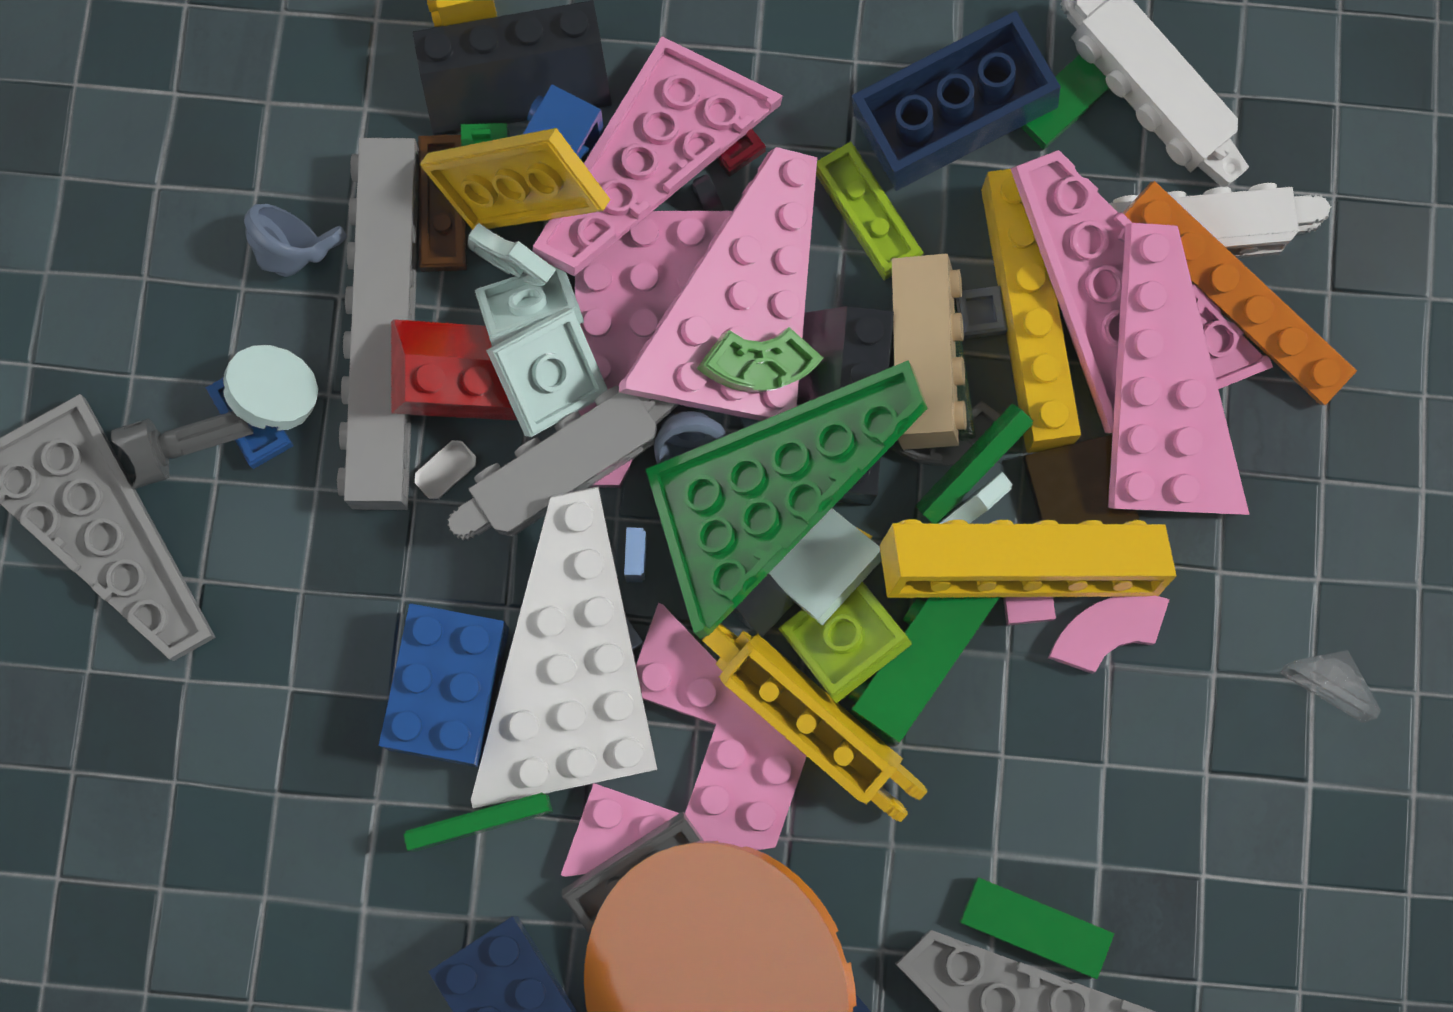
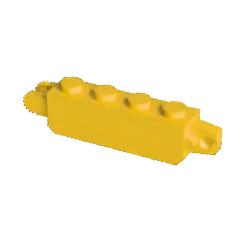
[702,624,928,822]

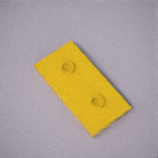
[420,128,611,230]

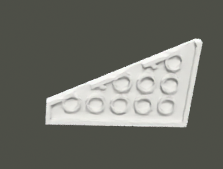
[471,487,657,809]

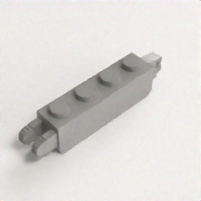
[447,386,679,541]

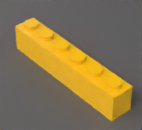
[981,169,1081,453]
[879,519,1176,598]

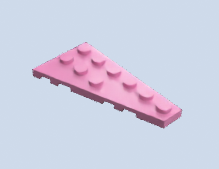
[532,37,783,276]
[1108,223,1249,515]

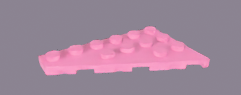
[619,147,817,421]
[1010,150,1273,433]
[575,211,732,488]

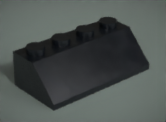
[413,0,612,136]
[797,306,894,506]

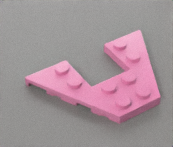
[561,603,807,877]

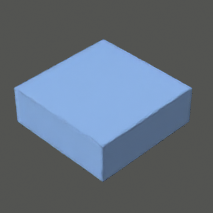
[624,527,647,582]

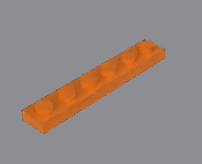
[1123,181,1357,405]

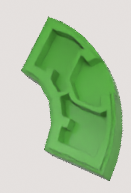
[697,327,823,392]

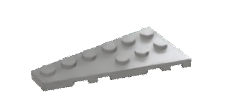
[0,394,216,661]

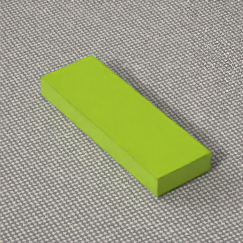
[816,141,924,280]

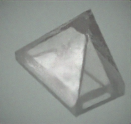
[1279,650,1381,723]

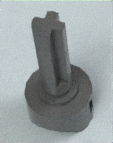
[111,411,254,490]

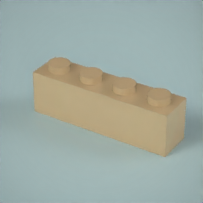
[892,254,967,450]

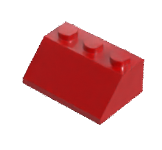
[391,319,518,421]

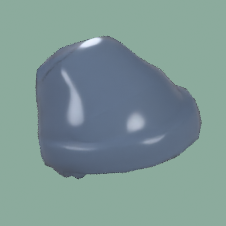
[244,204,347,277]
[654,411,727,464]

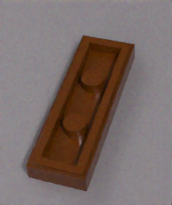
[418,135,467,272]

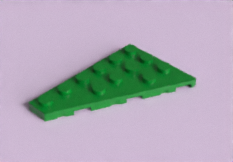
[646,360,928,639]

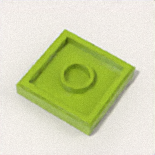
[778,581,912,703]

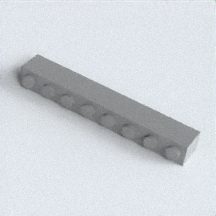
[337,138,419,510]

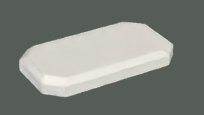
[415,440,476,499]

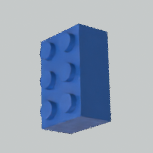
[379,603,510,768]

